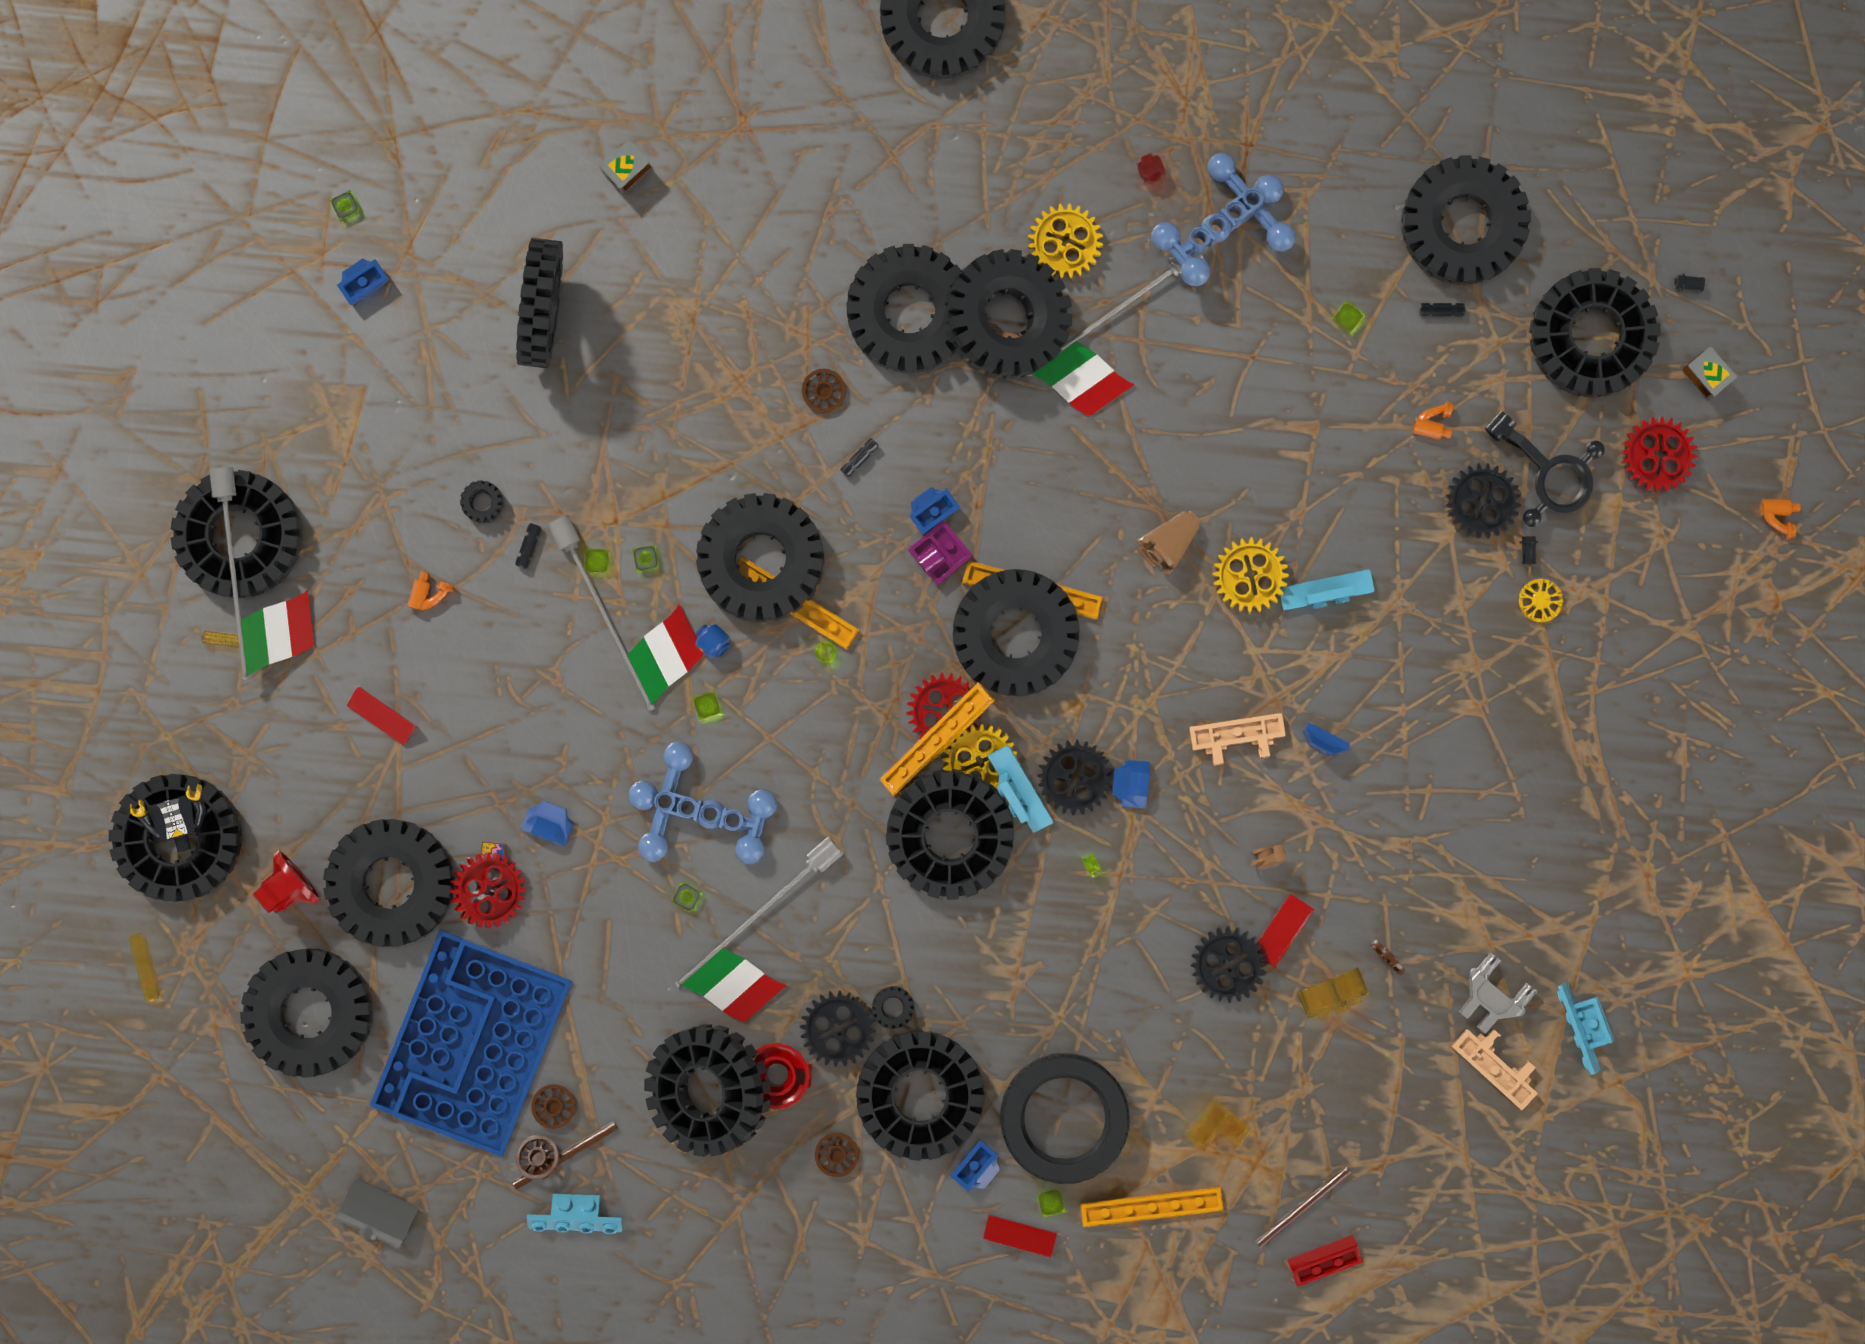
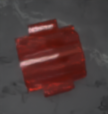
[1136,153,1165,184]

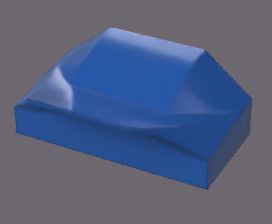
[337,259,390,305]
[909,487,960,535]
[1302,722,1350,756]
[1112,760,1150,809]
[521,800,573,846]
[950,1140,1000,1191]

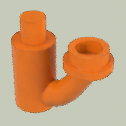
[1412,400,1454,440]
[1760,499,1801,540]
[407,572,454,611]

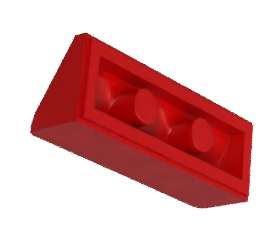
[347,686,418,745]
[1256,894,1315,968]
[983,1215,1057,1258]
[1287,1235,1363,1287]

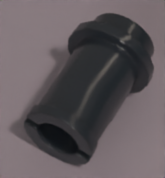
[1674,273,1705,292]
[1519,536,1538,564]

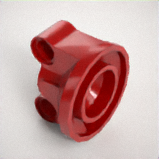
[253,850,321,914]
[753,1043,812,1110]

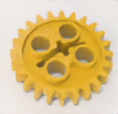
[1028,203,1103,279]
[1213,537,1289,614]
[941,722,1017,789]

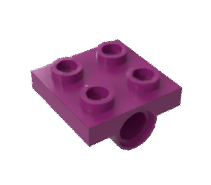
[908,520,973,586]

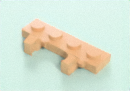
[1189,713,1286,766]
[1451,1028,1538,1110]

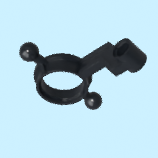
[1485,411,1605,527]

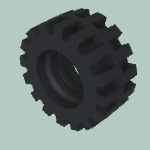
[460,480,504,523]
[872,986,914,1029]

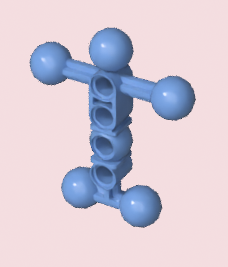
[1151,152,1296,286]
[628,742,777,864]

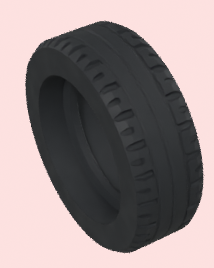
[1000,1053,1130,1184]

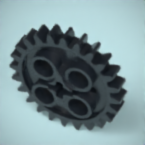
[1445,463,1521,539]
[1037,740,1113,816]
[1191,926,1268,1003]
[800,990,876,1067]

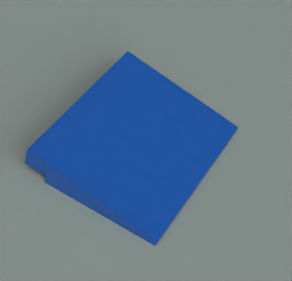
[370,929,572,1157]

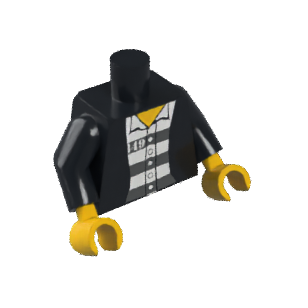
[130,784,206,853]

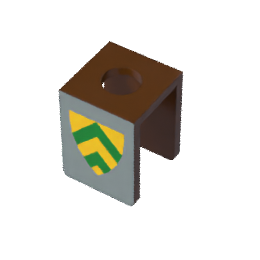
[600,140,652,194]
[1682,347,1737,401]

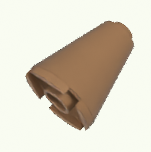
[1137,511,1200,575]

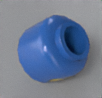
[695,624,730,659]

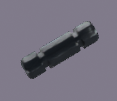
[1419,303,1465,316]
[840,438,879,477]
[515,523,541,569]

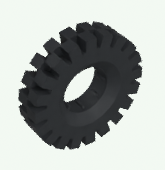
[880,0,1006,79]
[1401,155,1531,285]
[516,238,563,368]
[846,244,961,373]
[943,249,1073,380]
[1529,268,1661,397]
[170,470,302,598]
[696,493,824,622]
[952,569,1080,696]
[886,769,1014,900]
[108,774,242,902]
[323,819,455,947]
[240,948,373,1078]
[644,1024,771,1157]
[856,1031,984,1161]

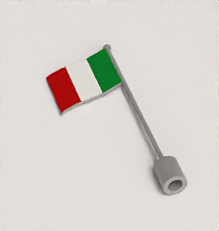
[1028,254,1204,417]
[209,467,314,681]
[547,515,704,711]
[675,837,843,1022]

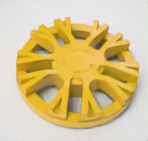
[1518,579,1563,622]

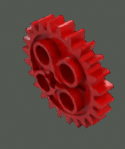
[1620,416,1698,493]
[906,672,982,747]
[449,852,526,929]

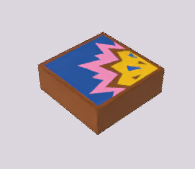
[481,841,506,859]

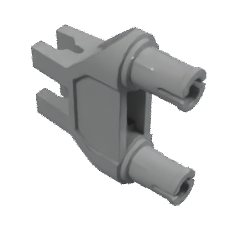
[1458,952,1538,1034]

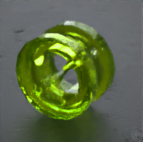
[815,641,836,663]
[1081,852,1101,876]

